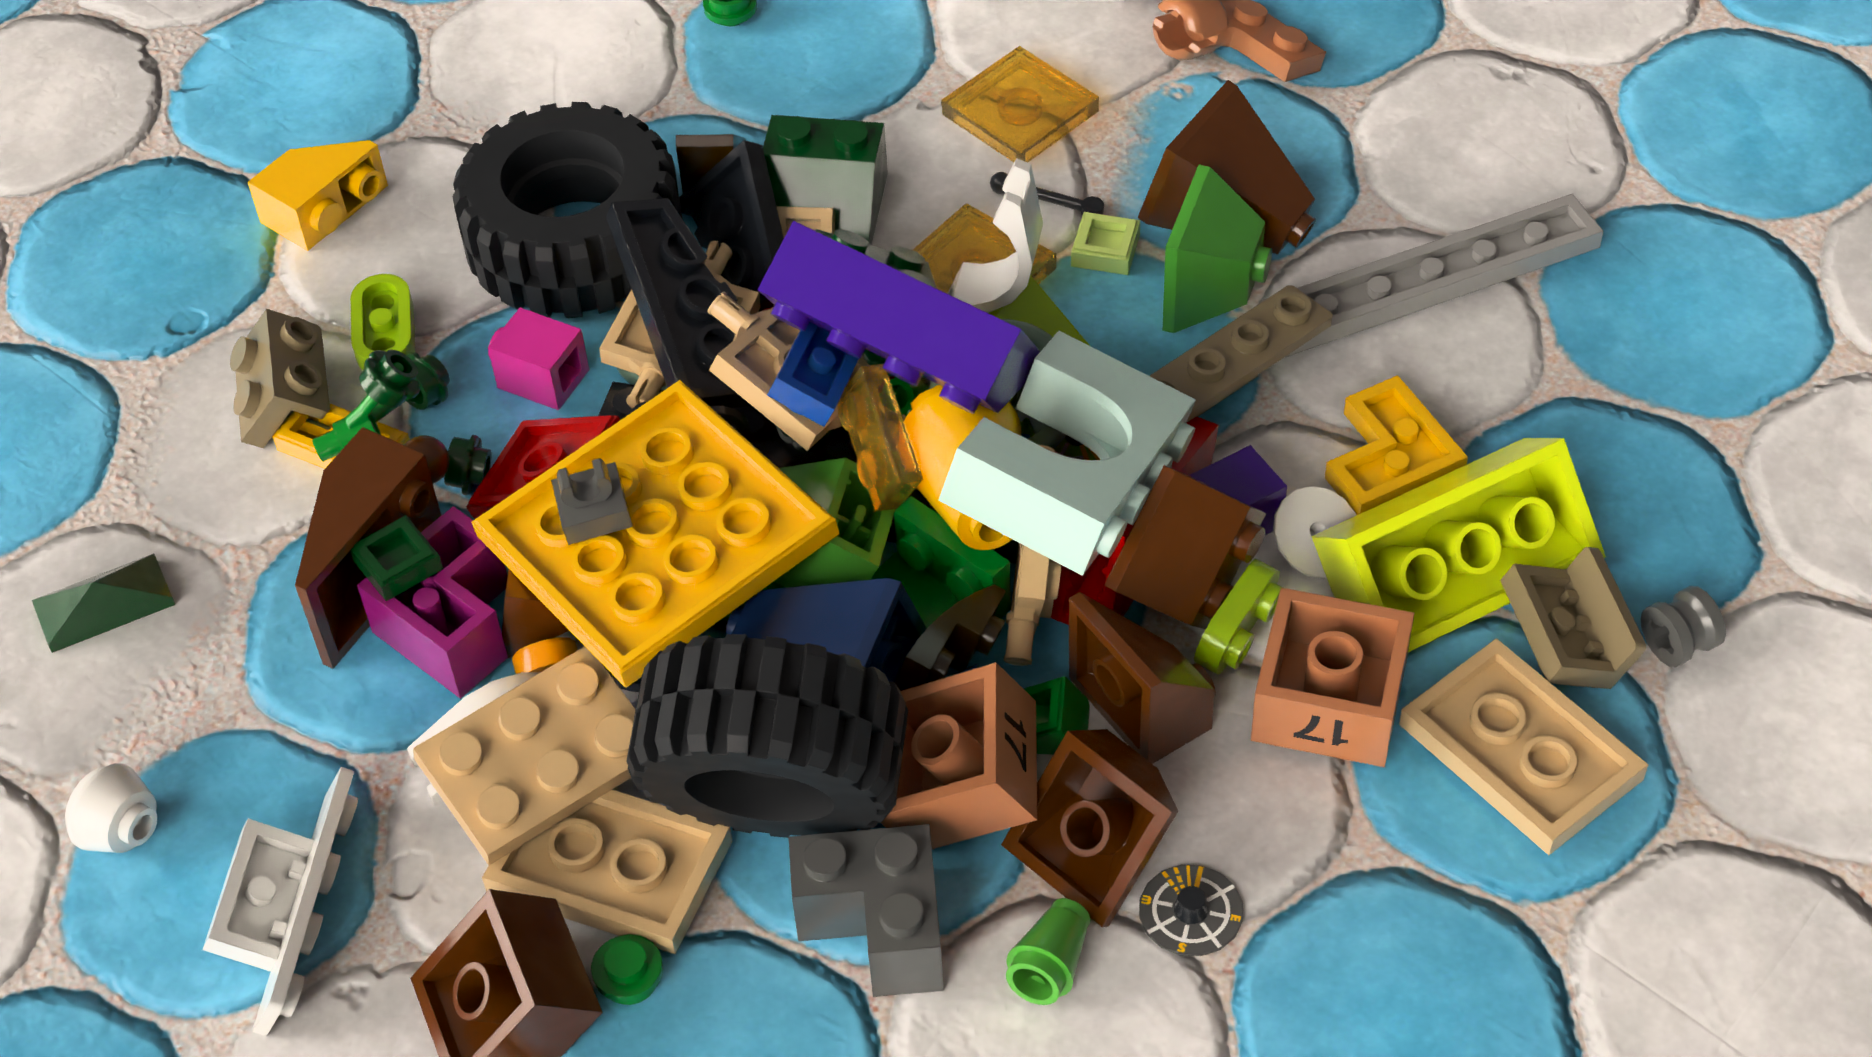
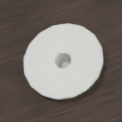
[1273,486,1356,579]

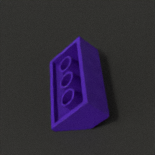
[758,221,1041,414]

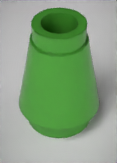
[1006,898,1091,1005]

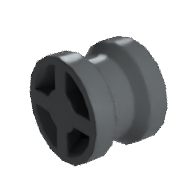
[1640,586,1726,667]

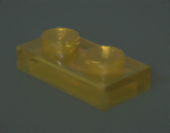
[838,364,924,511]

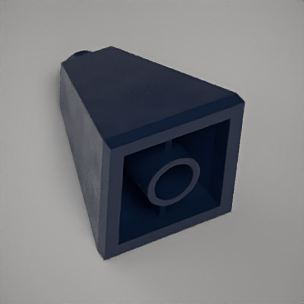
[726,578,927,683]

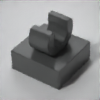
[551,458,633,545]

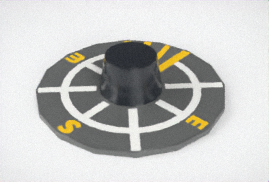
[1139,865,1243,956]

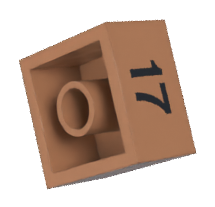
[1251,588,1414,767]
[879,662,1037,849]

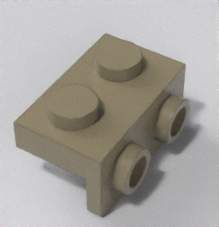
[230,309,330,449]
[1500,547,1646,689]

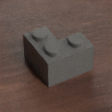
[788,824,944,997]

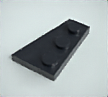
[679,140,784,312]

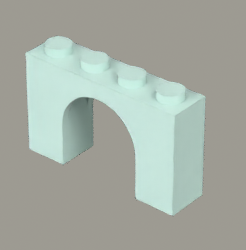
[938,331,1196,576]

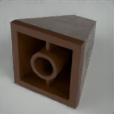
[1138,80,1316,254]

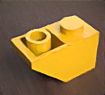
[248,140,388,251]

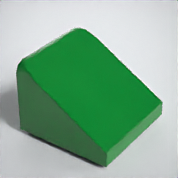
[1023,676,1090,755]

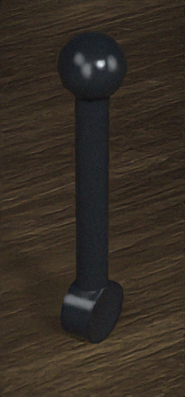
[990,172,1104,215]

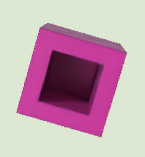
[488,307,590,410]

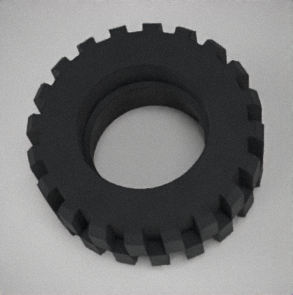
[452,102,683,318]
[626,634,908,838]

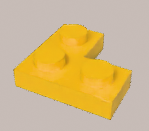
[1325,375,1468,515]

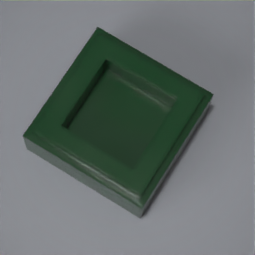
[350,515,443,601]

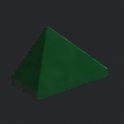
[32,553,175,653]

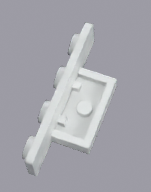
[203,767,358,1036]

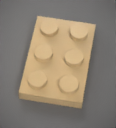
[1399,638,1648,855]
[413,647,636,865]
[482,790,732,954]

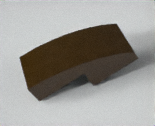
[895,585,1006,691]

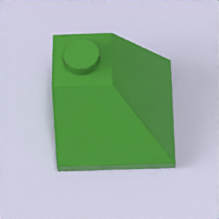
[1162,165,1272,333]

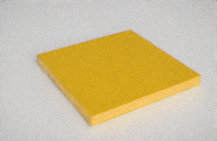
[471,380,839,688]

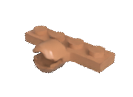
[1152,0,1326,82]

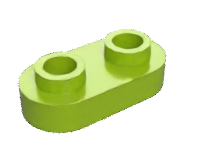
[350,274,415,370]
[1194,559,1284,675]

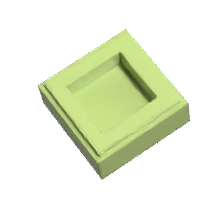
[1071,212,1140,275]

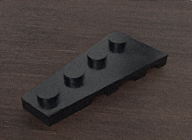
[606,198,752,408]

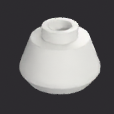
[65,763,157,853]

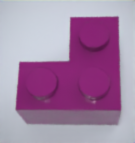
[357,506,508,699]

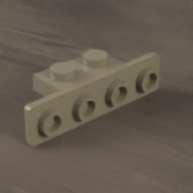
[1150,285,1333,423]

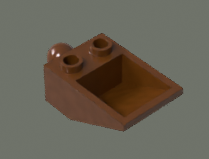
[295,427,450,669]

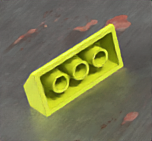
[1311,438,1606,652]

